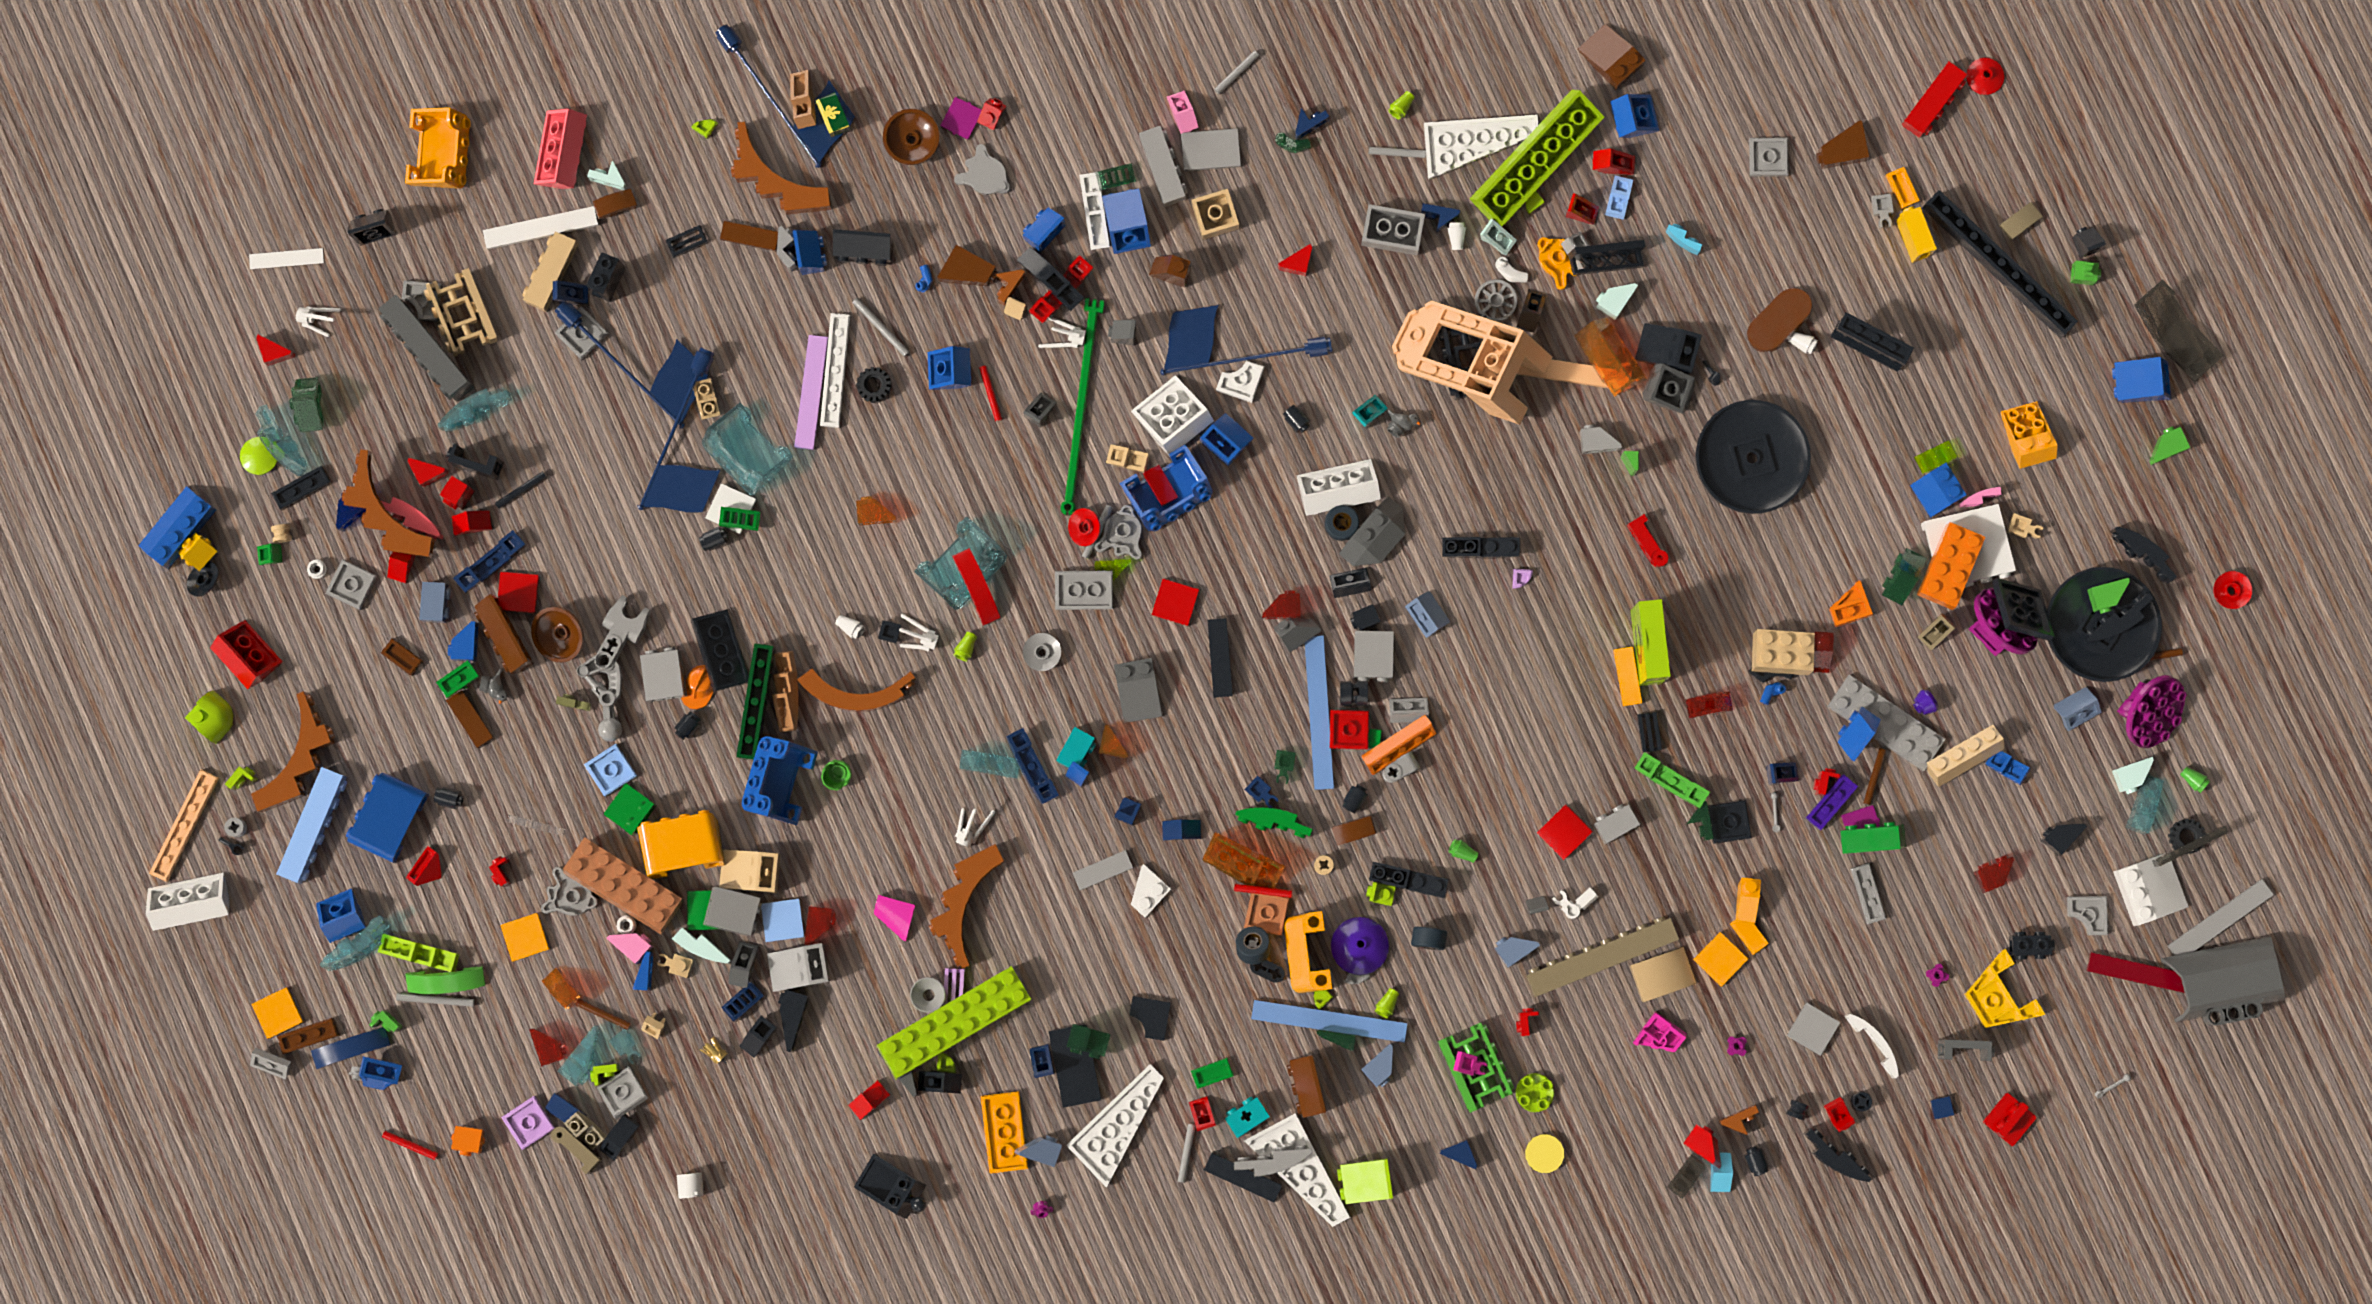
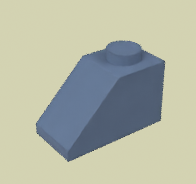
[1494,937,1540,968]
[1361,1044,1393,1087]
[1014,1135,1062,1167]

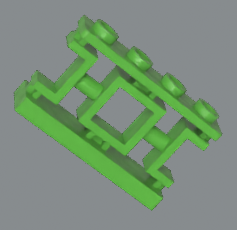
[1437,1022,1514,1113]

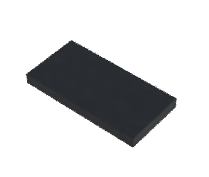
[691,609,749,692]
[1048,1024,1101,1108]

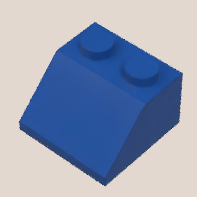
[1610,94,1660,138]
[1023,207,1066,253]
[793,230,827,275]
[928,346,971,390]
[1910,463,1967,518]
[1838,707,1881,761]
[316,888,365,943]

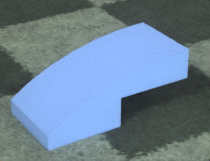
[1605,176,1633,220]

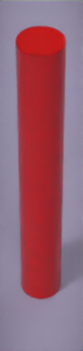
[979,365,1003,422]
[1234,884,1292,898]
[382,1130,438,1160]

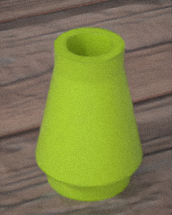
[1388,91,1415,120]
[954,632,977,662]
[1375,988,1399,1018]

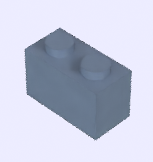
[419,582,451,623]

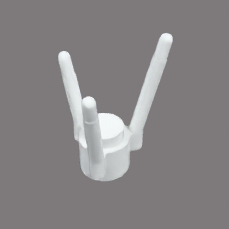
[296,306,341,337]
[1039,317,1085,348]
[899,614,939,651]
[955,808,995,848]

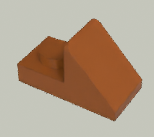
[996,269,1026,306]
[1718,1105,1759,1135]

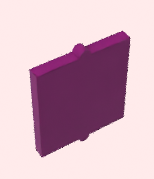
[940,97,982,140]
[1841,805,1880,830]

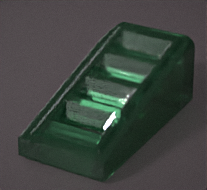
[1095,163,1136,191]
[1316,1030,1356,1051]

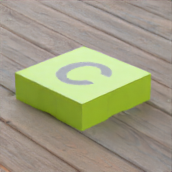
[1630,599,1670,686]

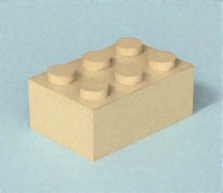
[1752,629,1815,675]

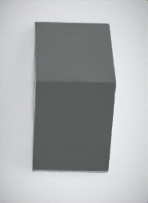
[1023,392,1056,427]

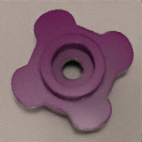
[1926,964,1949,987]
[1727,1036,1747,1056]
[1030,1201,1053,1218]

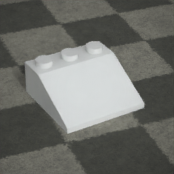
[1131,375,1214,457]
[2113,852,2189,926]

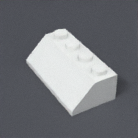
[1296,459,1381,516]
[146,873,230,931]

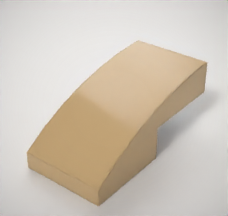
[1106,444,1150,473]

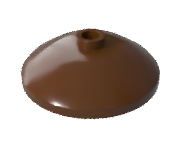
[883,109,940,165]
[531,606,584,663]

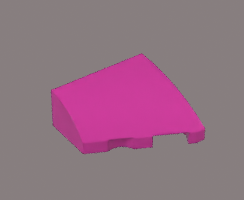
[874,895,916,941]
[1633,1011,1687,1052]

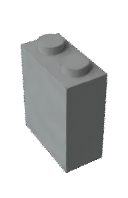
[1354,631,1394,683]
[640,647,688,702]
[703,887,762,936]

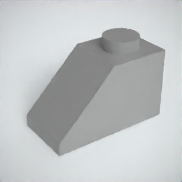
[1579,425,1622,454]

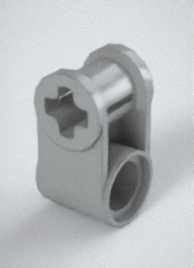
[1382,751,1421,783]

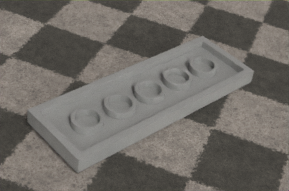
[1827,675,1945,771]

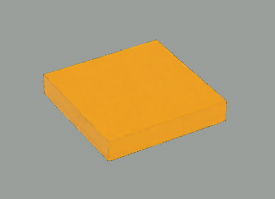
[500,913,550,962]
[1693,932,1748,987]
[251,987,304,1039]

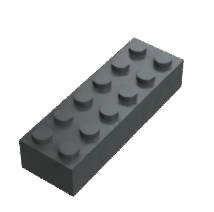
[378,294,475,402]

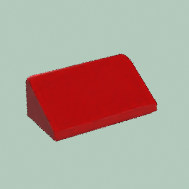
[1143,465,1178,507]

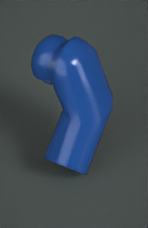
[915,264,933,292]
[1759,682,1786,705]

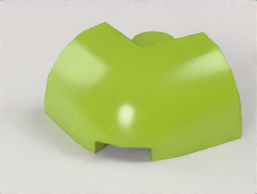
[185,690,234,744]

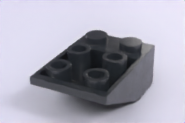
[1635,323,1702,375]

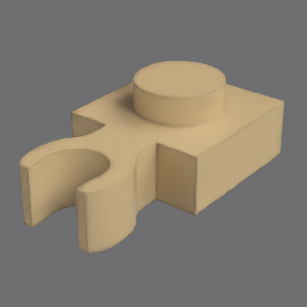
[2007,513,2043,539]
[657,954,694,978]

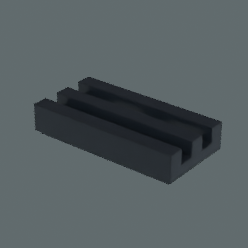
[666,225,708,258]
[1637,712,1662,753]

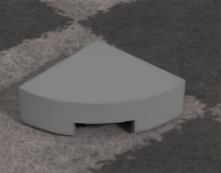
[1344,973,1370,984]

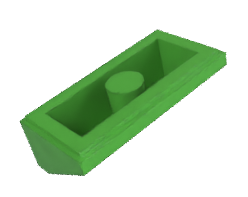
[1620,451,1639,476]

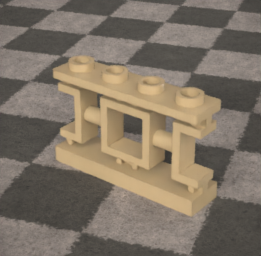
[424,268,497,357]

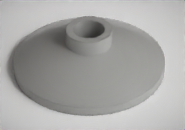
[1023,633,1061,671]

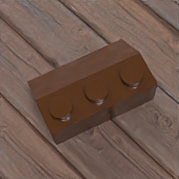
[1286,1055,1326,1118]

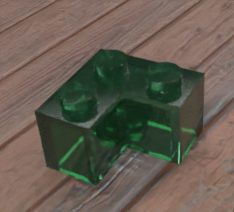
[289,377,324,432]
[1882,548,1927,606]
[1067,1024,1111,1059]

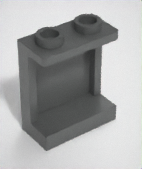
[1938,1040,1995,1061]

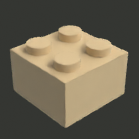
[1192,189,1239,240]

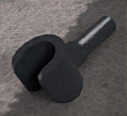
[1702,359,1721,386]
[218,837,244,855]

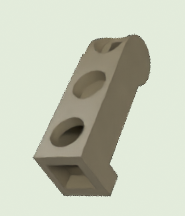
[551,1126,602,1174]

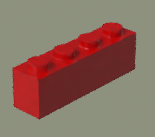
[1901,61,1967,138]

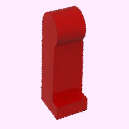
[1626,514,1668,568]

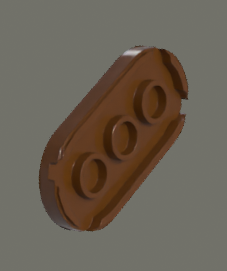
[1747,288,1812,352]

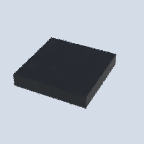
[1707,800,1752,844]

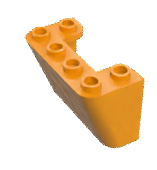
[405,108,471,189]
[637,810,725,879]
[1284,911,1332,993]

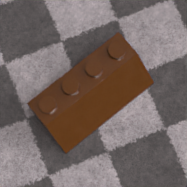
[474,594,534,675]

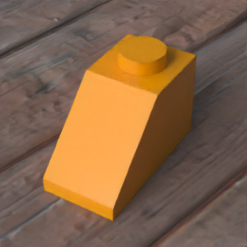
[1735,877,1761,923]

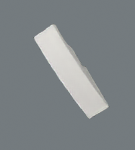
[1079,172,1110,250]

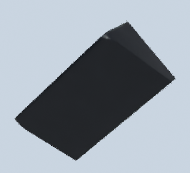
[1329,568,1371,598]

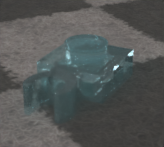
[609,1029,641,1064]

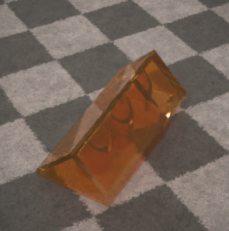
[1574,317,1647,397]
[1202,832,1286,888]

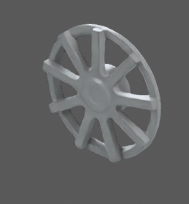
[1475,279,1517,322]

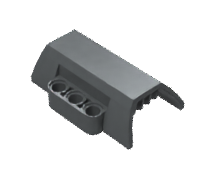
[2161,936,2286,1026]

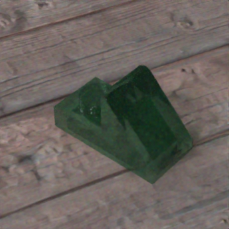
[1685,801,1713,841]

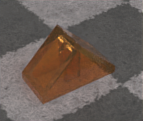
[1099,724,1129,759]

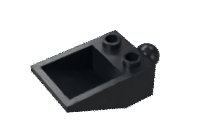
[854,1153,927,1219]

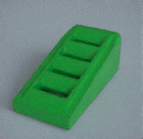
[719,507,761,531]

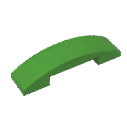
[1634,752,1710,809]
[405,966,485,994]

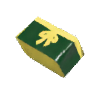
[816,92,851,137]

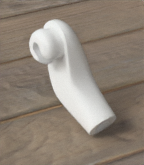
[1495,257,1528,283]

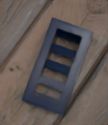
[721,982,764,1022]

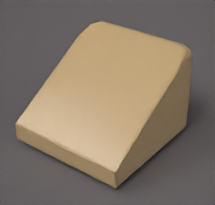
[1004,297,1027,320]

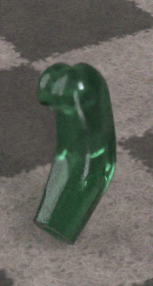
[1275,132,1311,153]

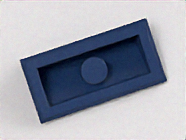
[545,1093,587,1122]

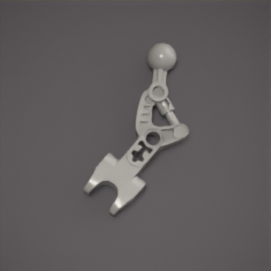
[576,595,651,742]

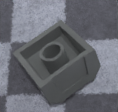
[1642,364,1695,414]

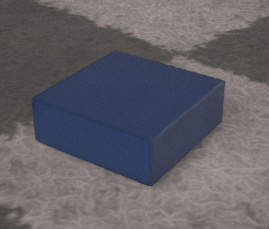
[1930,1096,1954,1119]

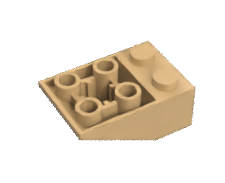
[719,850,781,893]

